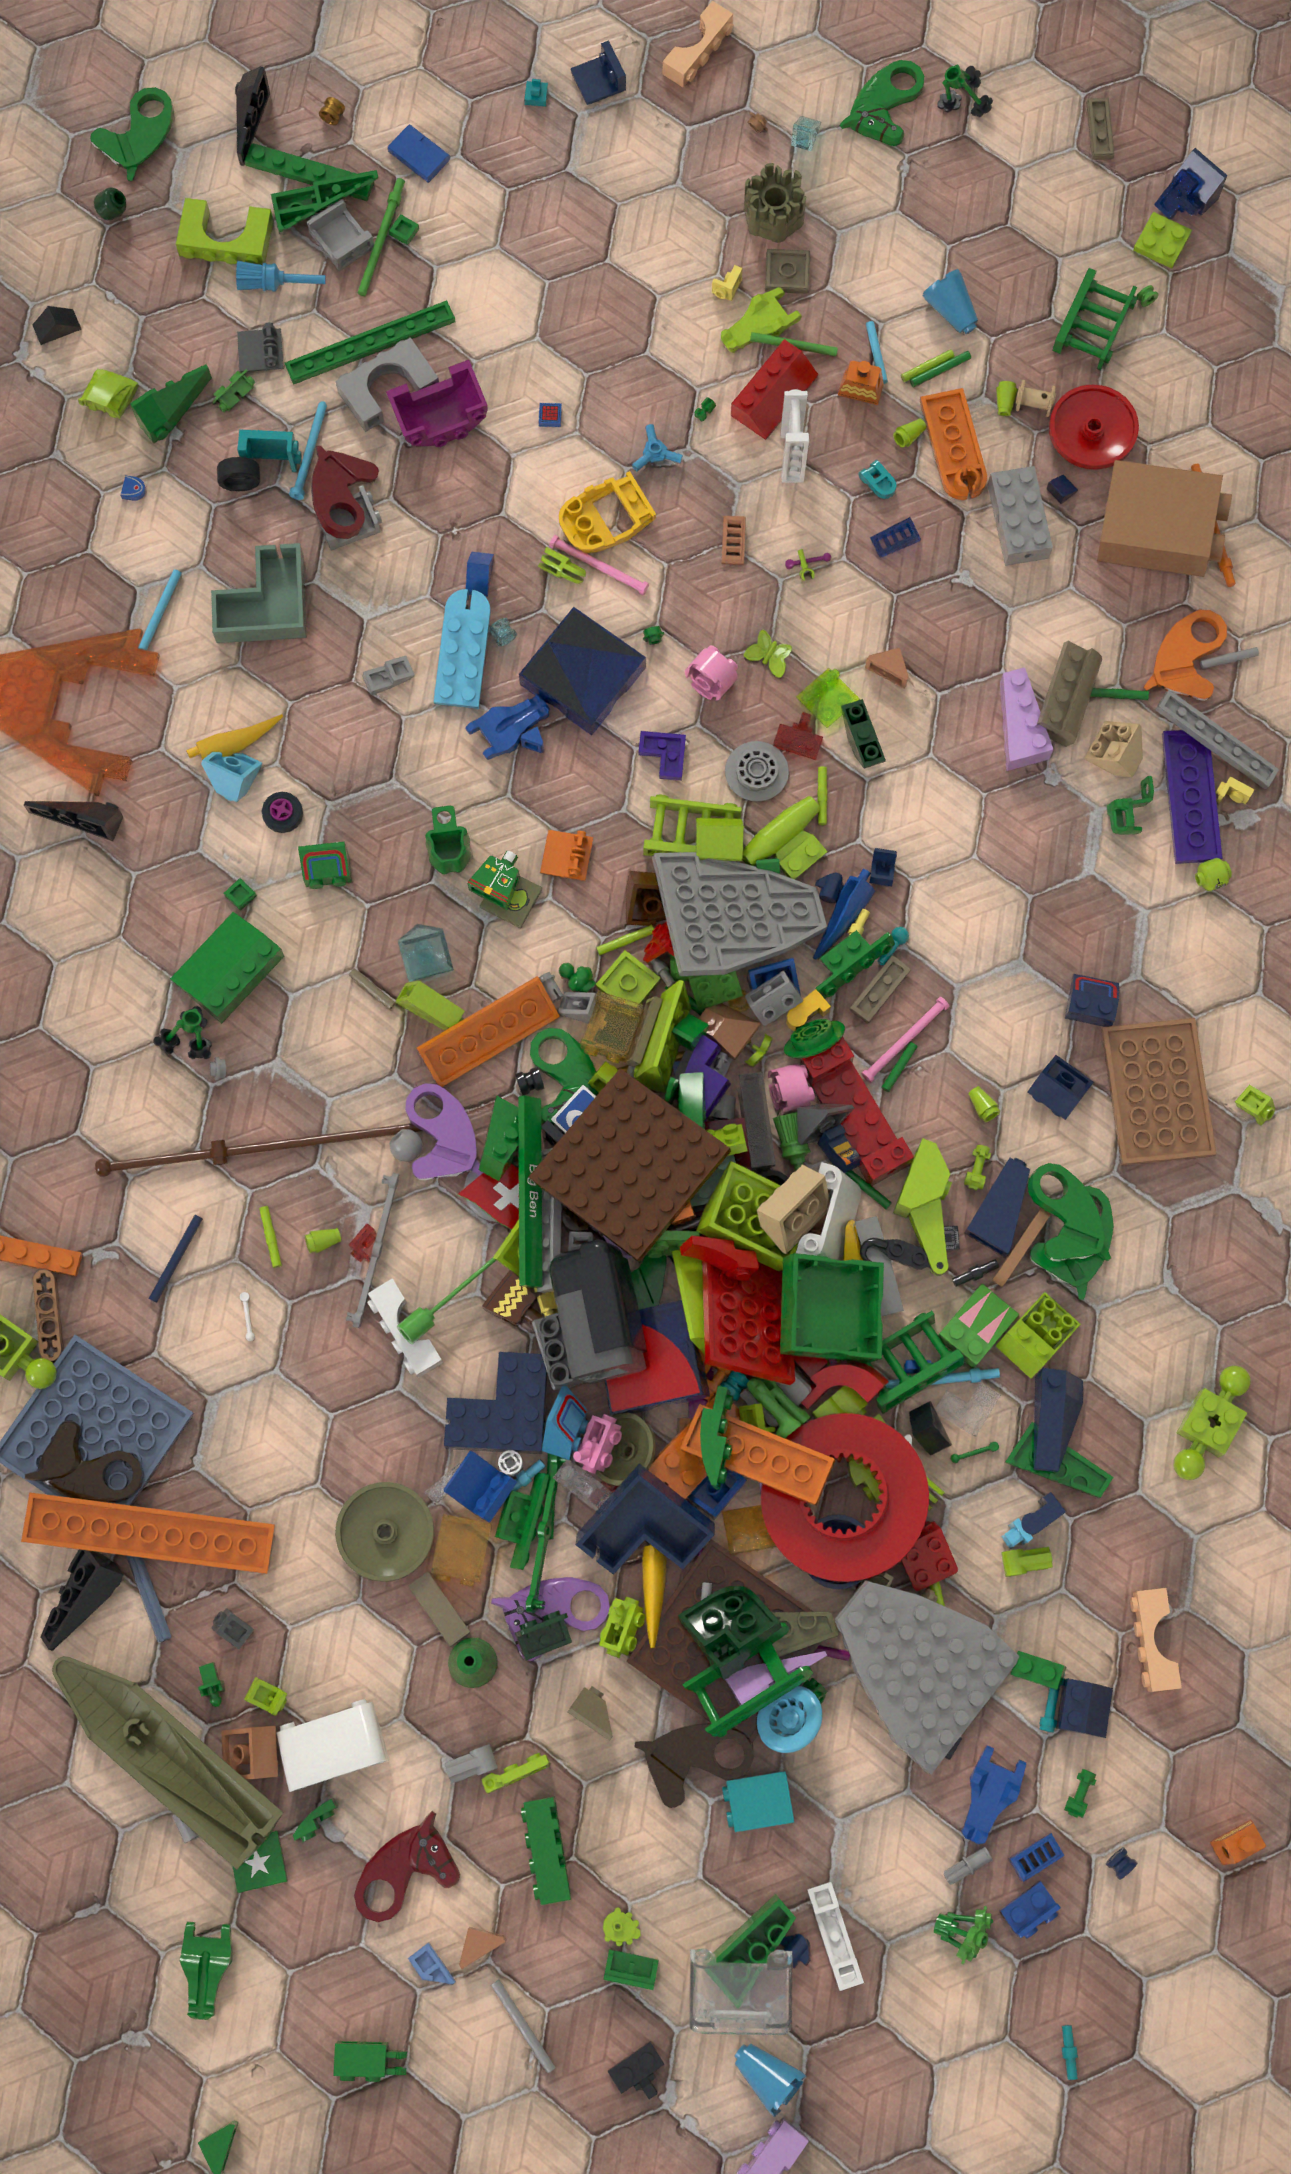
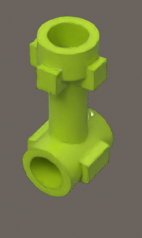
[964,1145,991,1191]

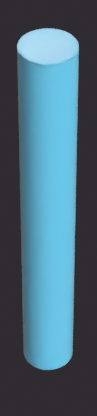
[866,321,888,384]

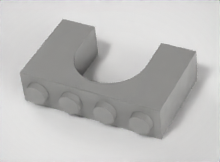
[335,337,439,432]

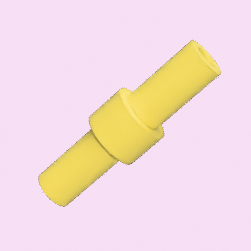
[848,909,870,936]

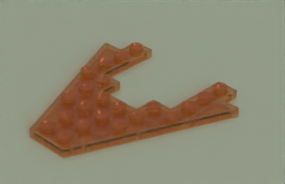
[0,629,160,796]

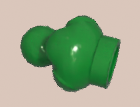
[559,963,596,993]

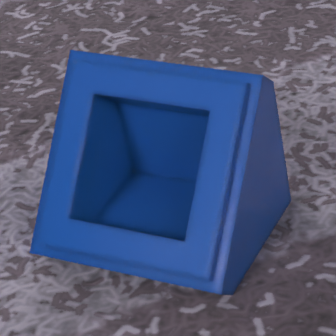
[521,726,544,753]

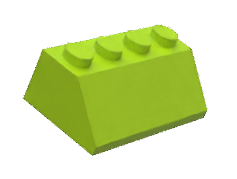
[672,1250,705,1355]

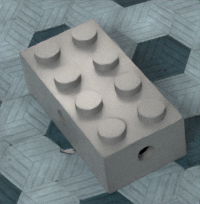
[987,466,1053,566]

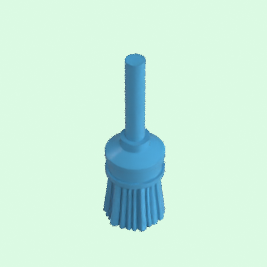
[236,261,326,292]

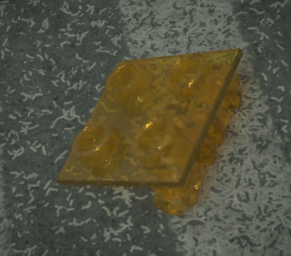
[722,1505,777,1555]

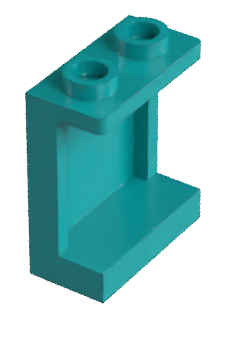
[237,429,302,472]
[722,1771,794,1832]

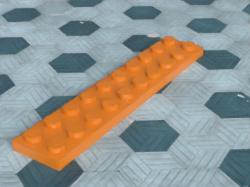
[21,1492,275,1574]

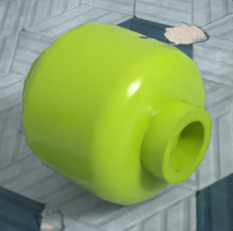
[1195,858,1232,891]

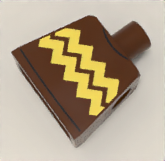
[482,1270,543,1327]

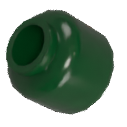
[94,187,127,221]

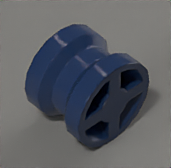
[1105,1847,1138,1880]

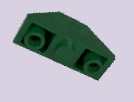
[841,699,886,769]

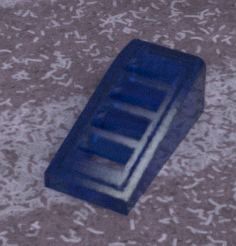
[870,517,921,558]

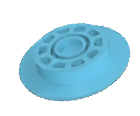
[757,1686,822,1753]

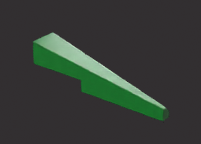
[271,170,378,233]

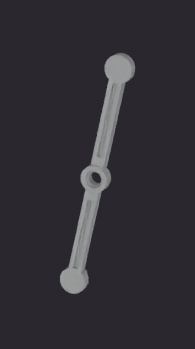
[346,1173,399,1328]

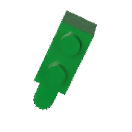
[333,2041,407,2082]

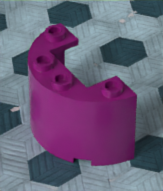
[386,360,488,448]

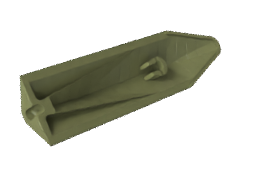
[52,1656,283,1870]

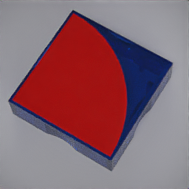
[604,1300,710,1416]

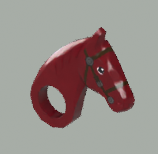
[354,1811,460,1922]

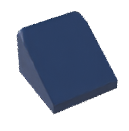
[1046,474,1078,504]

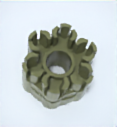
[744,163,806,243]

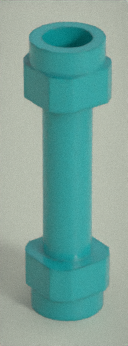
[1039,1674,1065,1733]

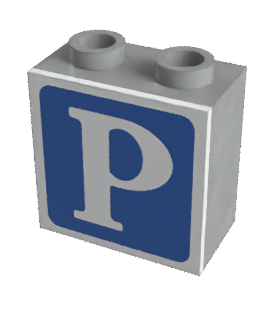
[551,1085,596,1135]

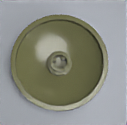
[335,1482,434,1582]

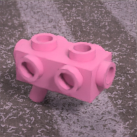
[573,1414,622,1474]

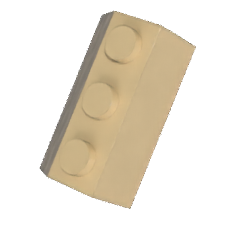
[757,1165,830,1254]

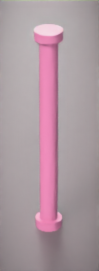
[549,535,649,595]
[861,997,950,1083]

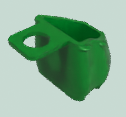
[425,805,471,875]

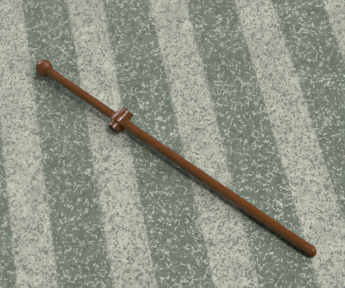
[95,1123,422,1177]

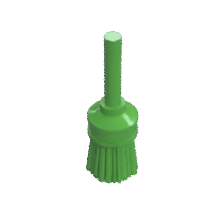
[773,1112,811,1172]

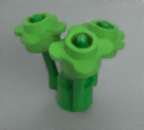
[934,1906,993,1965]

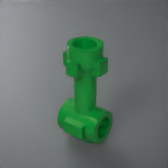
[1064,1769,1096,1818]

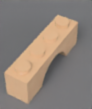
[662,1,734,87]
[1130,1588,1182,1692]

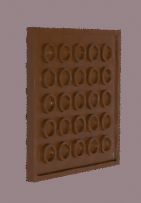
[529,1068,731,1262]
[626,1539,821,1743]

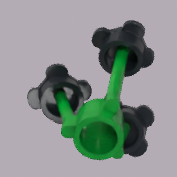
[153,1006,212,1059]

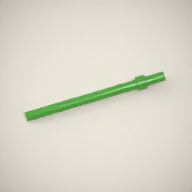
[357,178,405,296]

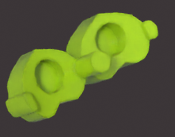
[744,1033,773,1067]

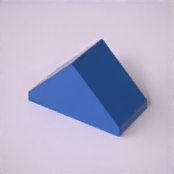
[466,552,494,597]

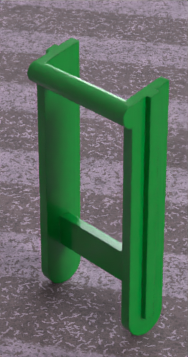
[683,1622,813,1737]

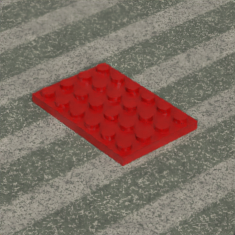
[701,1235,795,1385]

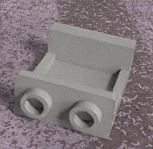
[307,199,374,271]
[314,485,382,551]

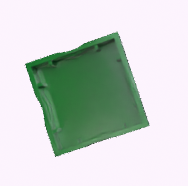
[780,1253,884,1363]

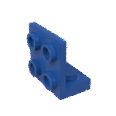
[444,1451,517,1523]

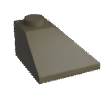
[568,1686,613,1741]

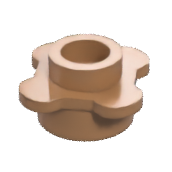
[747,112,768,134]

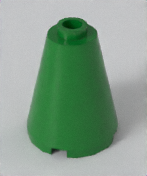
[448,1638,497,1688]

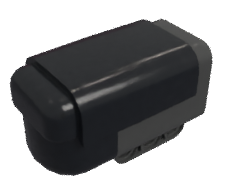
[539,1240,647,1387]

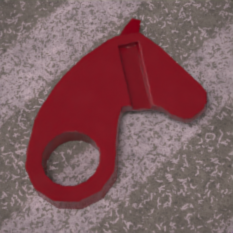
[311,446,379,539]

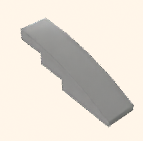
[855,1216,904,1317]

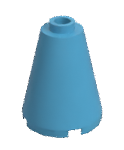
[923,269,978,334]
[734,2044,807,2117]

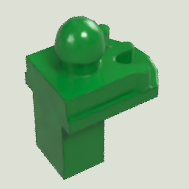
[198,1662,225,1707]

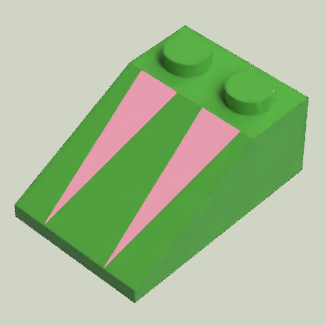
[938,1284,1019,1368]

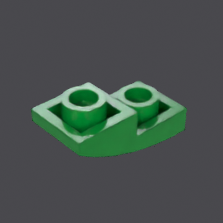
[293,1798,338,1842]

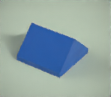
[747,958,801,996]
[687,1468,747,1520]

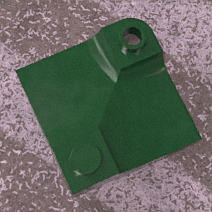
[678,1586,782,1680]

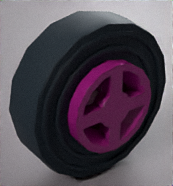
[261,791,303,833]

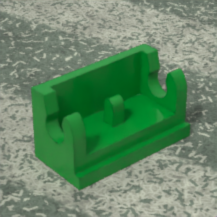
[603,1949,659,1990]

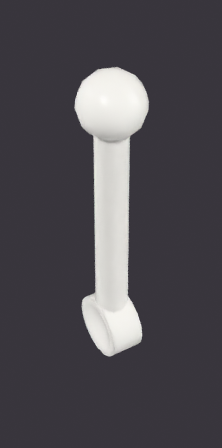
[240,1292,255,1341]

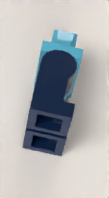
[1001,1492,1066,1548]

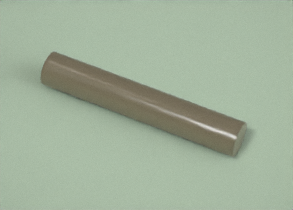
[349,968,395,1010]

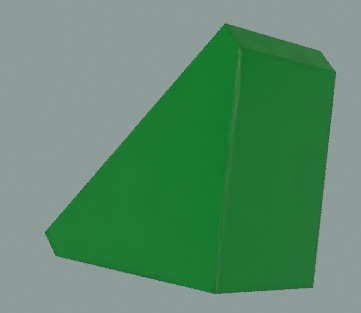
[672,1014,709,1052]
[198,2121,239,2174]

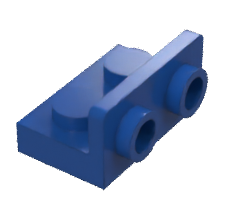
[1000,1881,1061,1939]

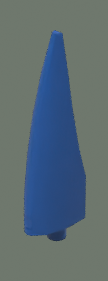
[813,869,875,960]

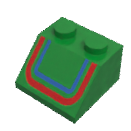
[298,841,352,889]

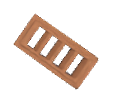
[721,516,746,565]

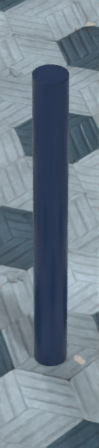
[148,1215,203,1303]

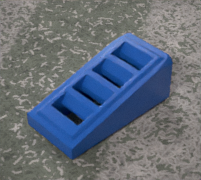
[1008,1833,1064,1882]

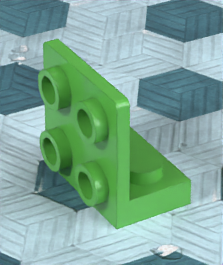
[688,971,743,1010]

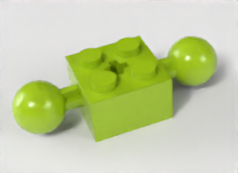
[0,1314,57,1389]
[1173,1365,1251,1480]

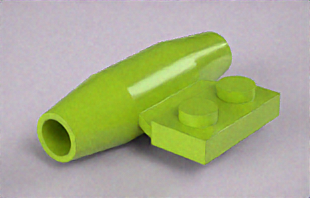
[742,796,828,880]

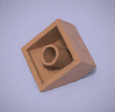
[221,1726,278,1780]

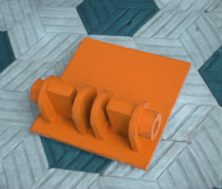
[540,830,593,881]

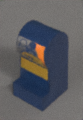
[817,1124,861,1173]

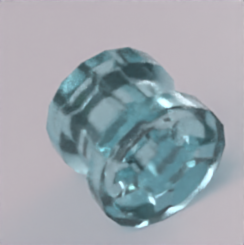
[489,618,517,646]

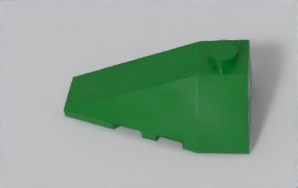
[130,364,212,443]

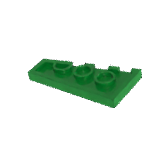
[1004,1422,1114,1498]

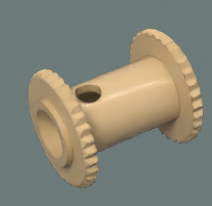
[1015,380,1056,417]

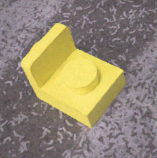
[712,265,743,301]
[1216,777,1254,804]

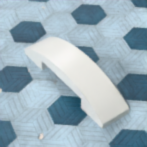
[807,1882,864,1991]

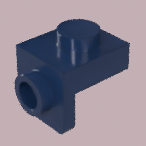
[869,848,897,887]

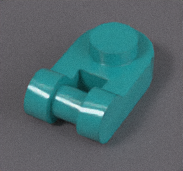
[858,460,897,499]

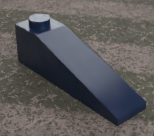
[1033,1368,1083,1472]

